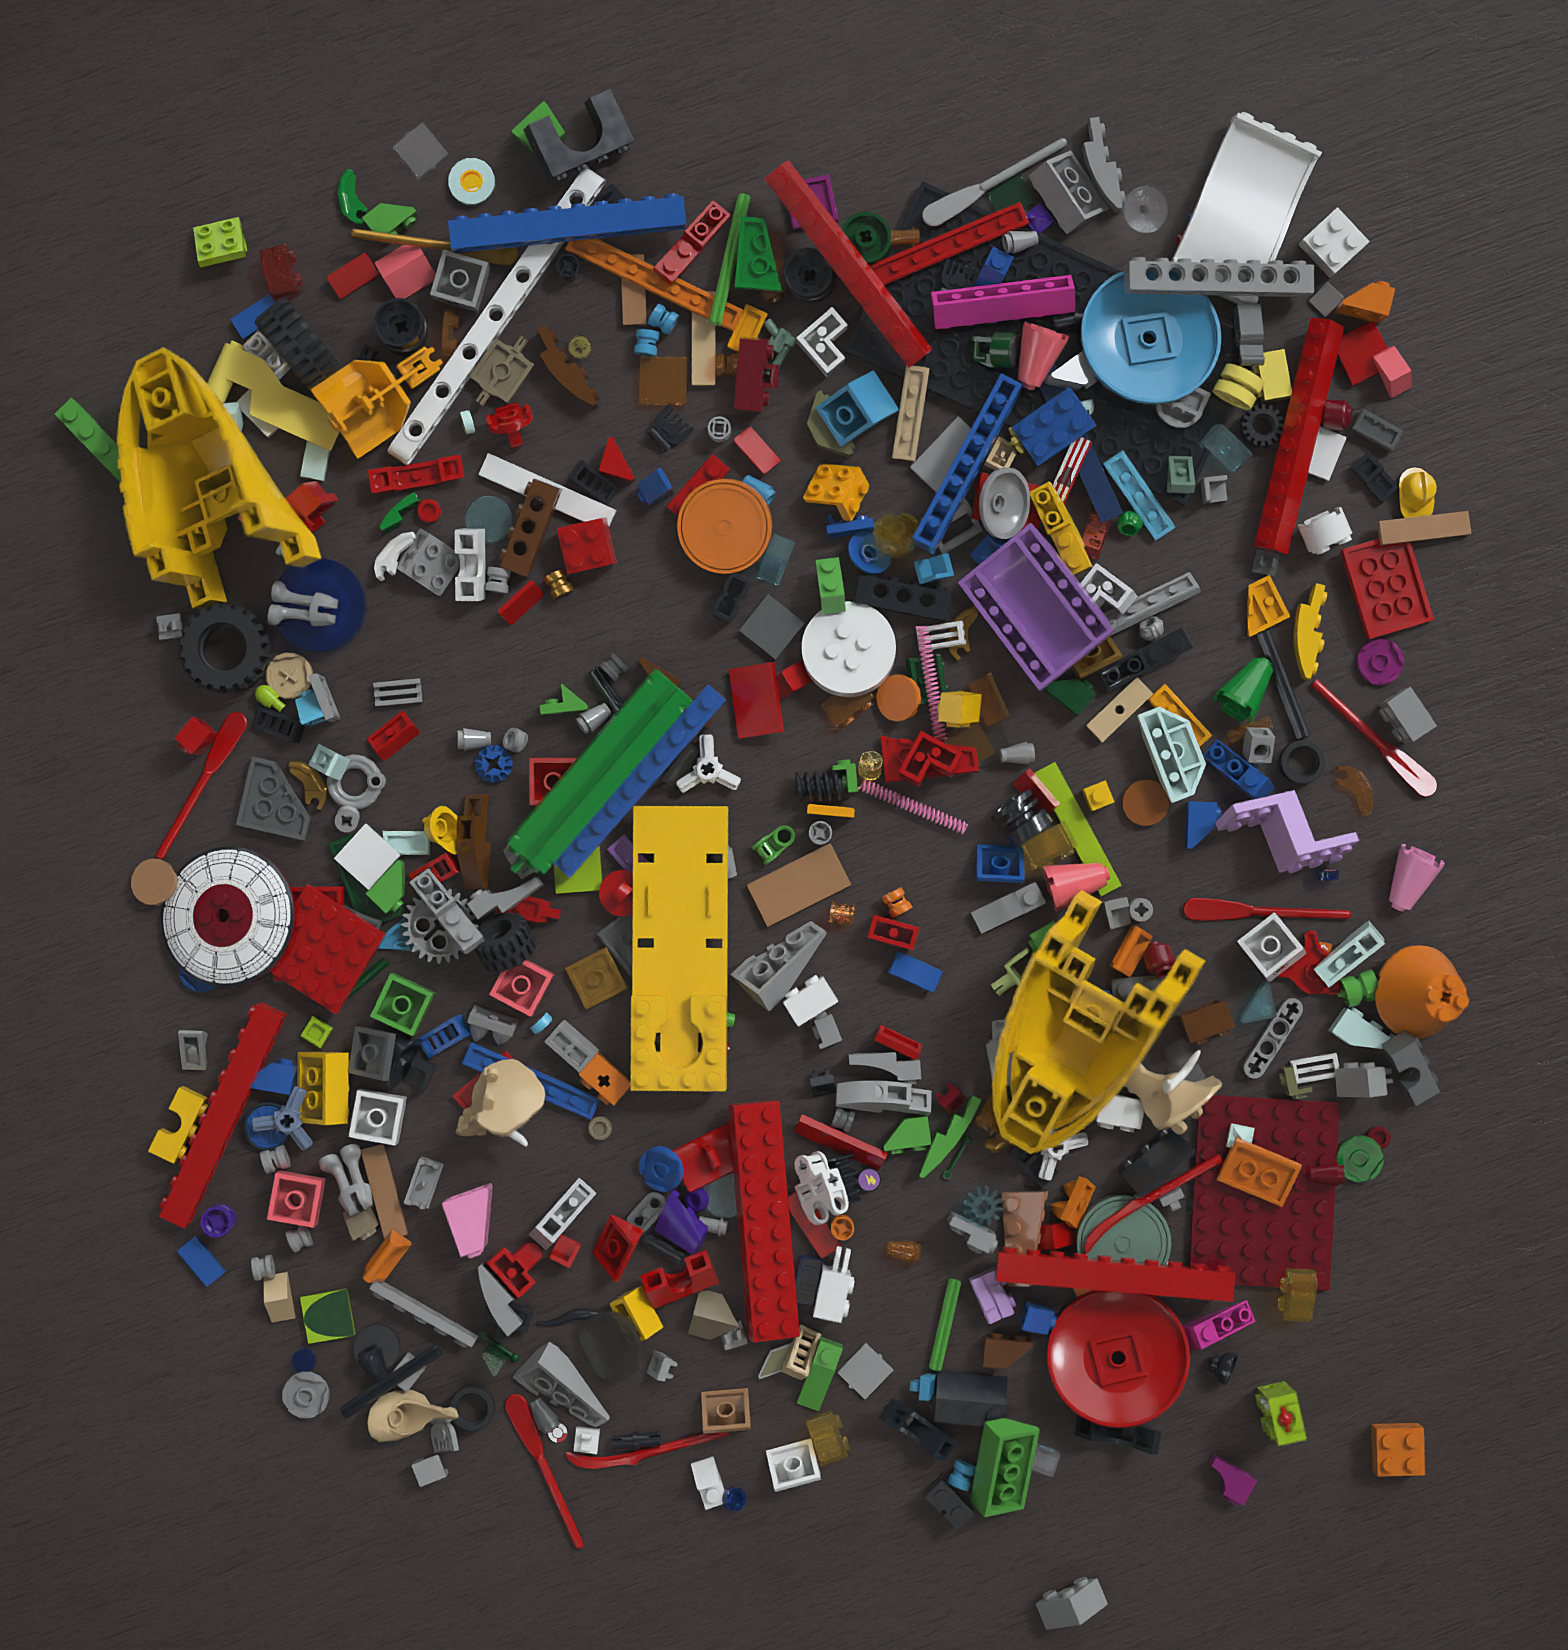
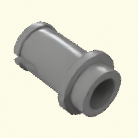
[699,1216,728,1237]

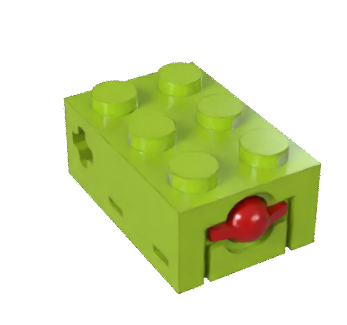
[1255,1381,1306,1446]

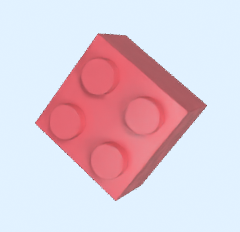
[489,960,555,1017]
[267,1170,326,1228]

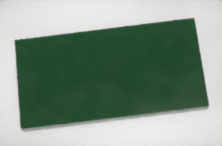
[328,826,406,923]

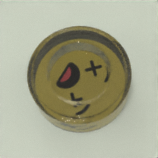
[568,335,592,359]

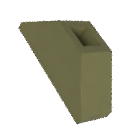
[807,390,855,458]

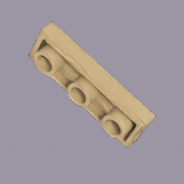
[1086,677,1153,743]

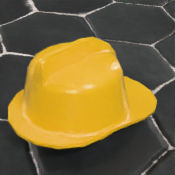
[1399,467,1437,518]
[422,806,458,854]

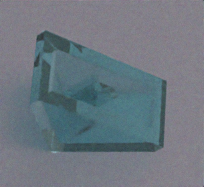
[757,534,796,586]
[1237,981,1277,1024]

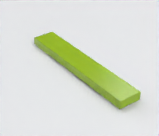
[1035,762,1122,897]

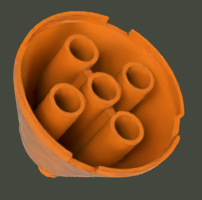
[1375,945,1469,1039]

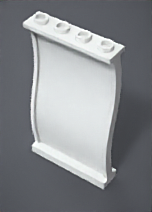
[1170,112,1322,304]

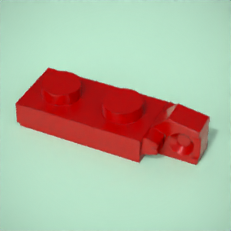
[494,891,562,923]

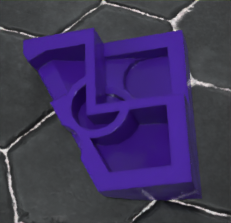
[655,1190,708,1255]

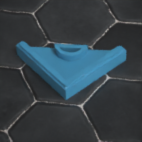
[379,917,421,952]

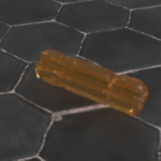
[1227,717,1273,744]

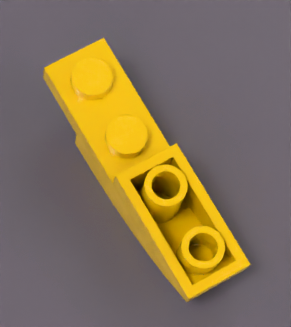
[1030,482,1093,576]
[1294,583,1327,680]

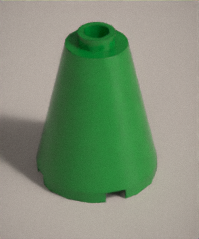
[1213,657,1273,723]

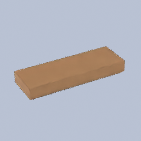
[621,254,647,326]

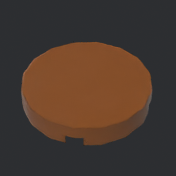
[1122,779,1169,826]

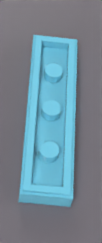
[1103,450,1175,541]

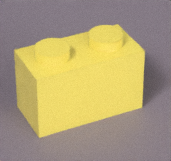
[1251,349,1292,403]

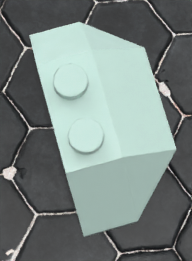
[1137,707,1206,803]

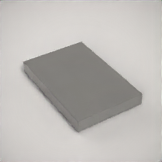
[910,416,992,493]

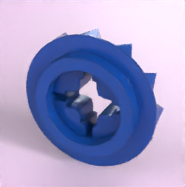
[475,745,513,783]

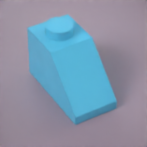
[295,689,325,727]

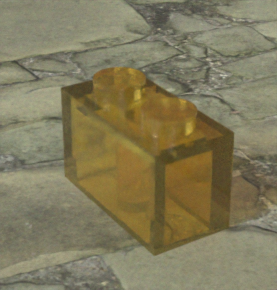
[1021,821,1077,870]
[1278,1268,1318,1322]

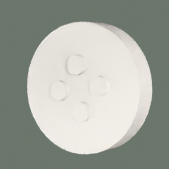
[802,601,896,697]

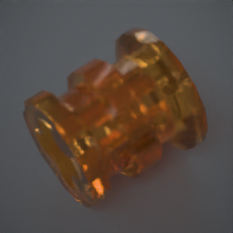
[829,901,855,926]

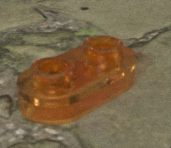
[442,309,459,357]

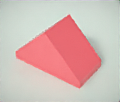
[1372,346,1412,398]

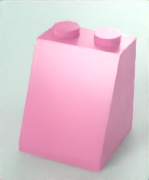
[442,1183,493,1259]

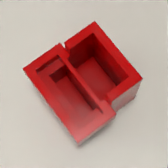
[285,481,339,534]

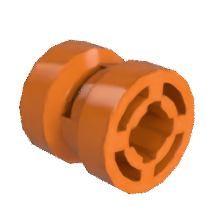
[881,887,912,918]
[830,1214,854,1240]

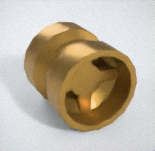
[543,568,574,600]

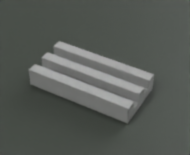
[373,678,423,707]

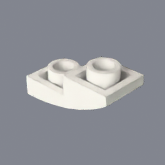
[243,331,290,380]

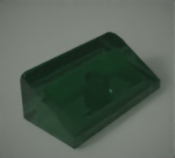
[482,1344,508,1378]

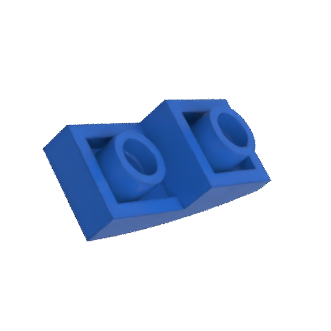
[888,951,943,993]

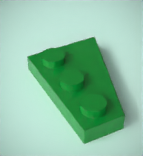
[735,216,782,292]

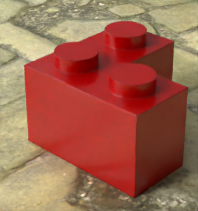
[898,731,963,787]

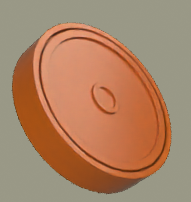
[677,479,772,574]

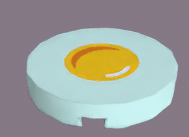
[449,158,495,205]

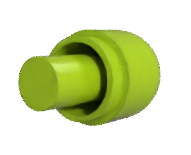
[255,685,286,712]

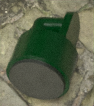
[969,332,1022,369]

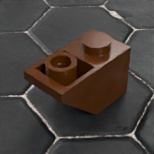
[982,1332,1033,1369]

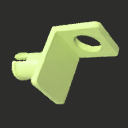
[991,947,1029,996]

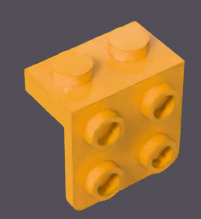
[803,464,869,521]

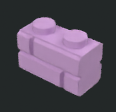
[969,1268,1016,1324]

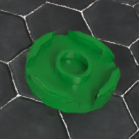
[1337,1135,1383,1182]

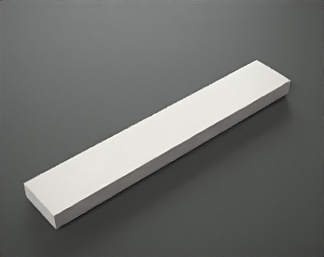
[479,453,616,527]

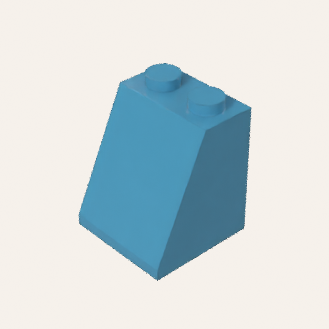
[815,370,899,447]

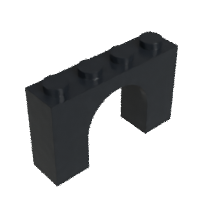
[523,89,635,182]

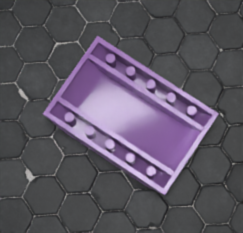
[958,523,1115,691]

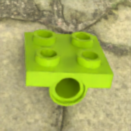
[193,217,247,268]

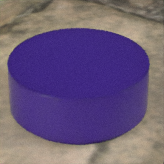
[685,1188,709,1212]

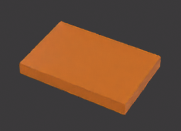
[1217,1137,1302,1207]

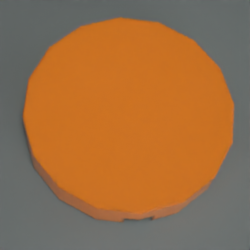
[876,674,921,722]

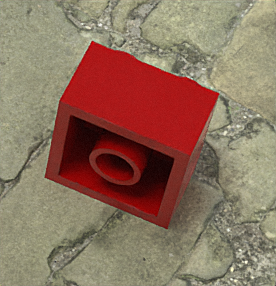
[557,517,617,574]

